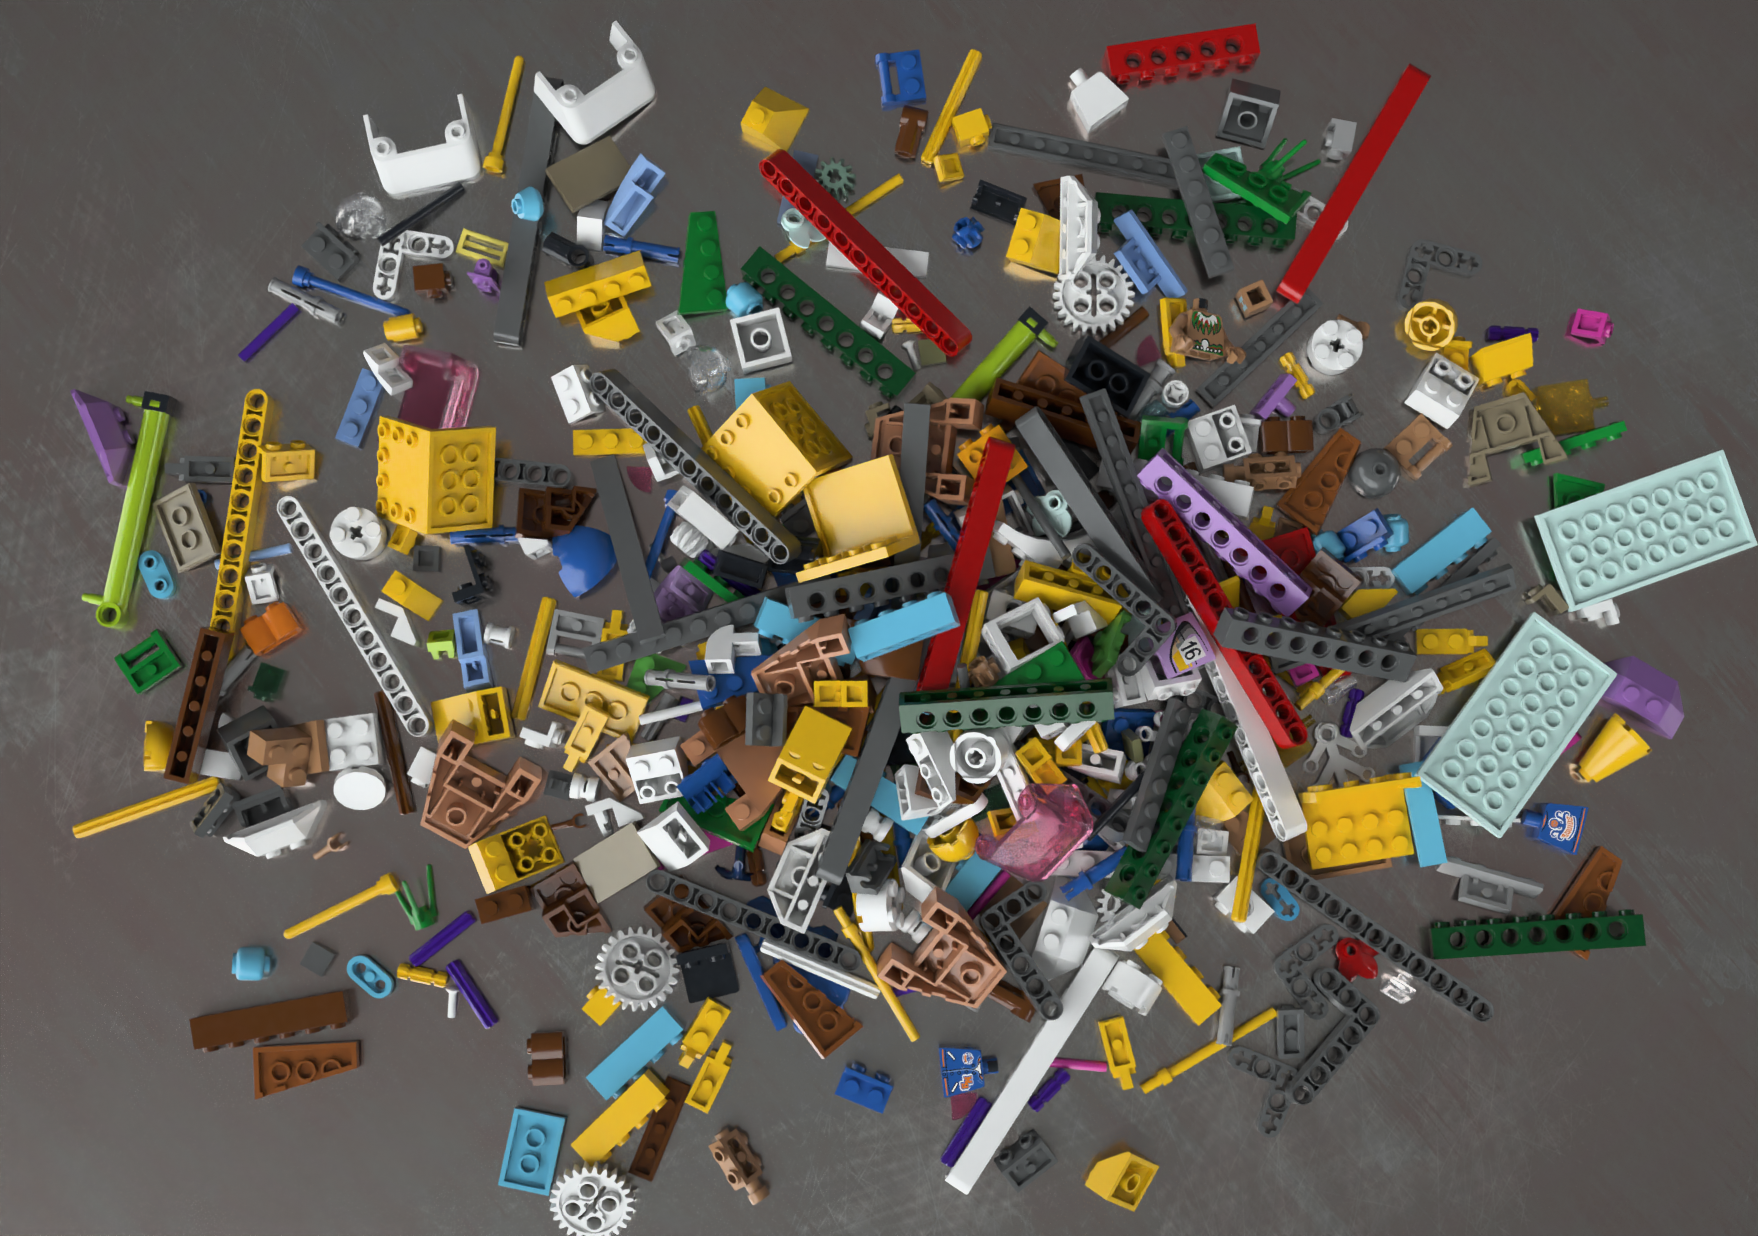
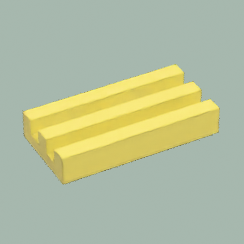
[455,228,509,269]

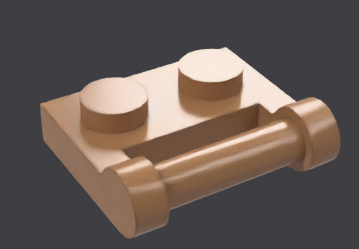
[1383,413,1453,481]

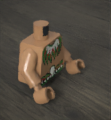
[1169,298,1246,364]

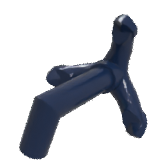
[715,845,753,882]

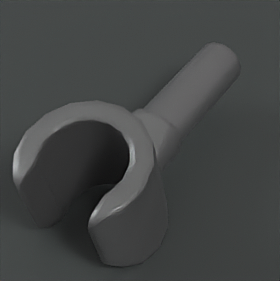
[648,543,677,573]

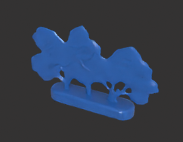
[734,896,851,1034]

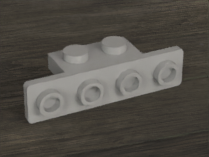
[1437,856,1544,915]

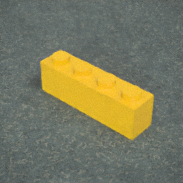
[544,250,652,318]
[1014,560,1123,625]
[1133,930,1222,1026]
[571,1069,670,1167]

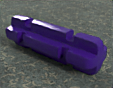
[1487,325,1539,342]
[1340,688,1365,738]
[1028,1068,1071,1112]

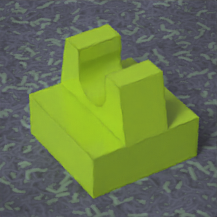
[427,629,456,660]

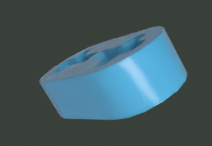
[1259,877,1300,921]

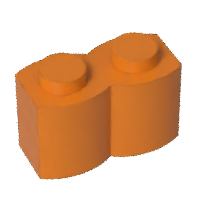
[239,601,303,657]

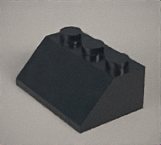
[1063,335,1151,418]

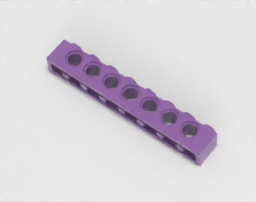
[1137,448,1312,617]

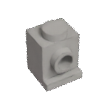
[1325,118,1357,160]

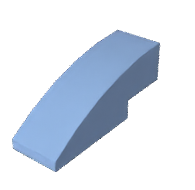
[603,153,665,237]
[452,609,493,693]

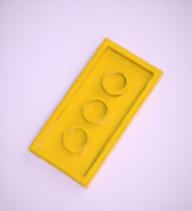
[538,659,650,743]

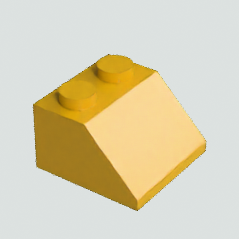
[1006,208,1060,274]
[1469,333,1533,387]
[1195,760,1254,829]

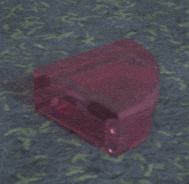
[1136,335,1162,368]
[627,466,653,494]
[951,1092,977,1120]

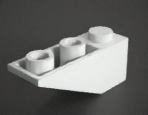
[906,731,956,810]

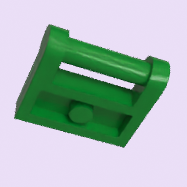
[1138,415,1188,466]
[114,628,183,695]

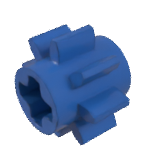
[952,217,985,249]

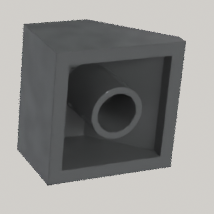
[1216,78,1281,148]
[217,705,278,782]

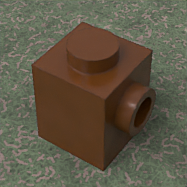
[413,263,453,299]

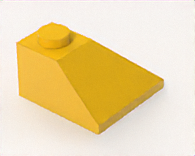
[741,87,809,152]
[575,296,640,342]
[1085,1151,1160,1212]

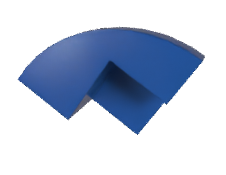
[552,526,617,597]

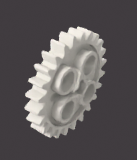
[1053,255,1135,337]
[595,927,680,1012]
[549,1161,635,1236]

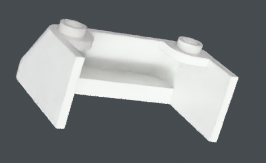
[534,21,655,144]
[363,94,482,196]

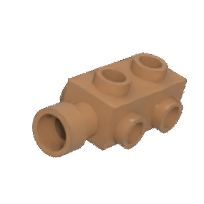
[1222,452,1301,491]
[708,1127,770,1205]

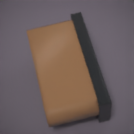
[1165,917,1188,944]

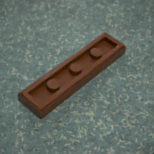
[628,1075,692,1182]

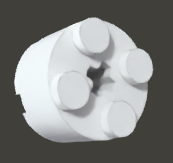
[1306,320,1363,375]
[329,507,388,560]
[950,728,1009,784]
[856,879,905,932]
[1102,959,1163,1016]

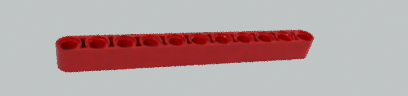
[1276,63,1431,304]
[759,149,972,356]
[916,436,1015,714]
[1141,499,1308,749]

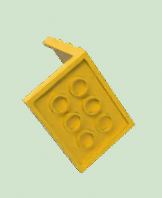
[701,381,853,518]
[376,415,496,534]
[796,454,921,583]
[1298,772,1422,870]

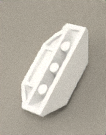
[1059,176,1101,280]
[1350,668,1443,750]
[223,800,327,859]
[767,828,830,934]
[1088,874,1177,951]
[1025,876,1098,981]

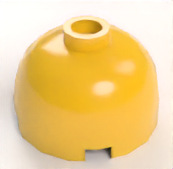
[1405,298,1458,351]
[143,720,175,772]
[927,818,979,862]

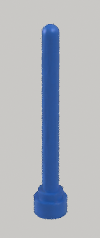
[292,265,411,316]
[646,489,678,578]

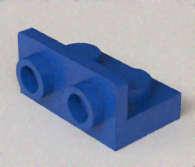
[1336,508,1394,563]
[835,1062,894,1114]

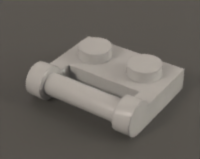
[546,609,606,659]

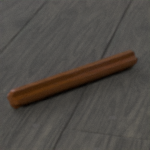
[374,690,414,815]

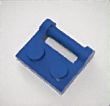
[875,49,926,106]

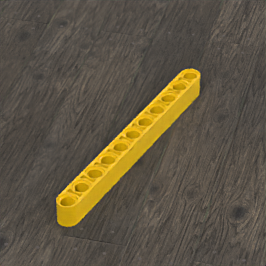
[210,389,274,664]

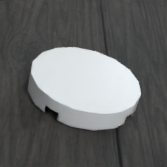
[334,766,386,810]

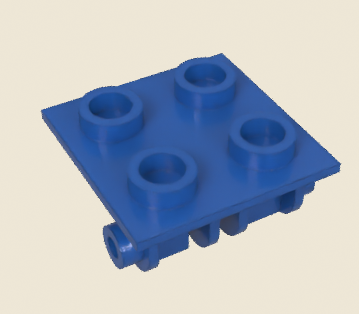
[676,754,737,814]

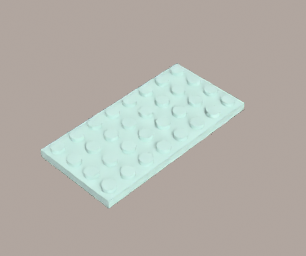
[1534,450,1758,612]
[1415,612,1617,838]

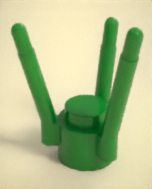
[1258,138,1321,184]
[395,864,438,930]

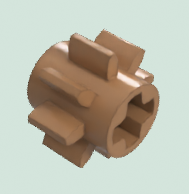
[968,656,1001,687]

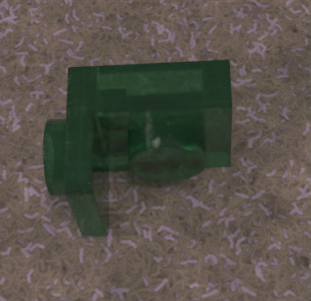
[247,662,287,702]

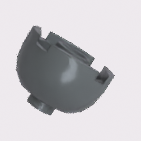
[1348,448,1401,499]

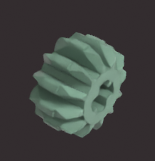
[814,157,856,201]

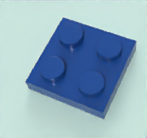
[1102,708,1156,760]

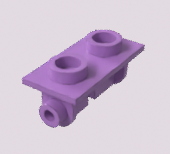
[467,258,500,293]

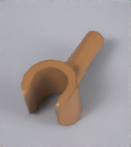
[1337,314,1370,339]
[313,832,348,860]

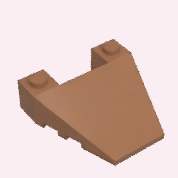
[870,398,985,506]
[751,614,877,714]
[420,719,542,849]
[680,730,787,831]
[877,886,1007,1008]

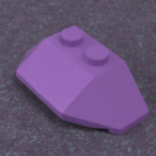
[70,389,135,486]
[1600,656,1684,739]

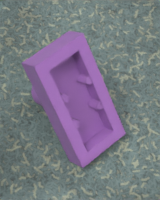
[1250,374,1297,419]

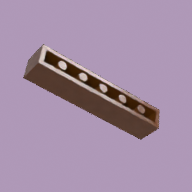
[984,377,1142,455]
[163,626,235,784]
[189,989,353,1053]

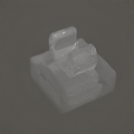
[1194,815,1224,843]
[1380,971,1416,1004]

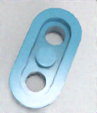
[138,550,177,599]
[347,955,394,998]

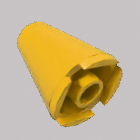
[1578,713,1652,783]

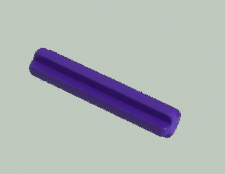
[698,550,761,597]
[408,911,475,967]
[446,960,498,1029]
[940,1097,992,1168]

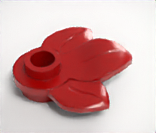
[1336,937,1379,983]

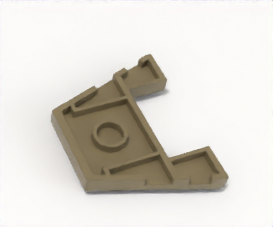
[1468,392,1569,487]

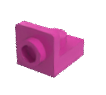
[1571,308,1614,344]
[1287,663,1320,688]

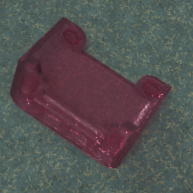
[377,344,479,442]
[974,783,1093,882]

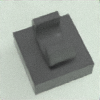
[543,769,573,801]

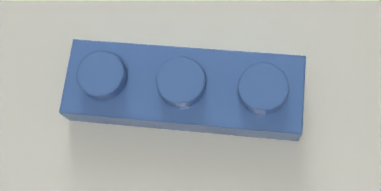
[335,368,384,448]

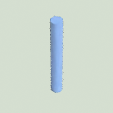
[214,543,292,569]

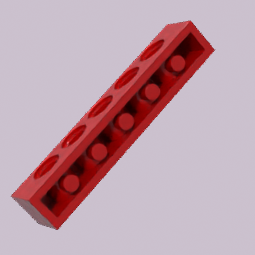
[1104,23,1261,85]

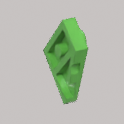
[1091,610,1132,679]
[626,654,687,705]

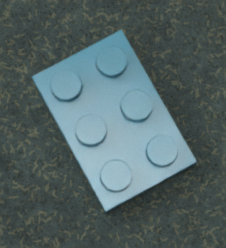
[498,1107,566,1196]

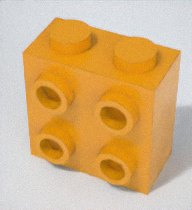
[957,423,1028,482]

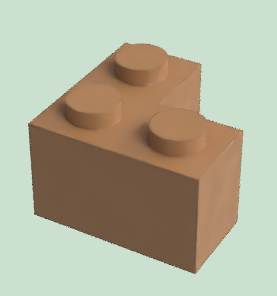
[247,727,312,788]

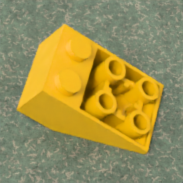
[430,686,515,746]
[768,705,853,804]
[468,815,564,894]

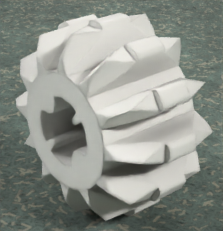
[670,521,714,560]

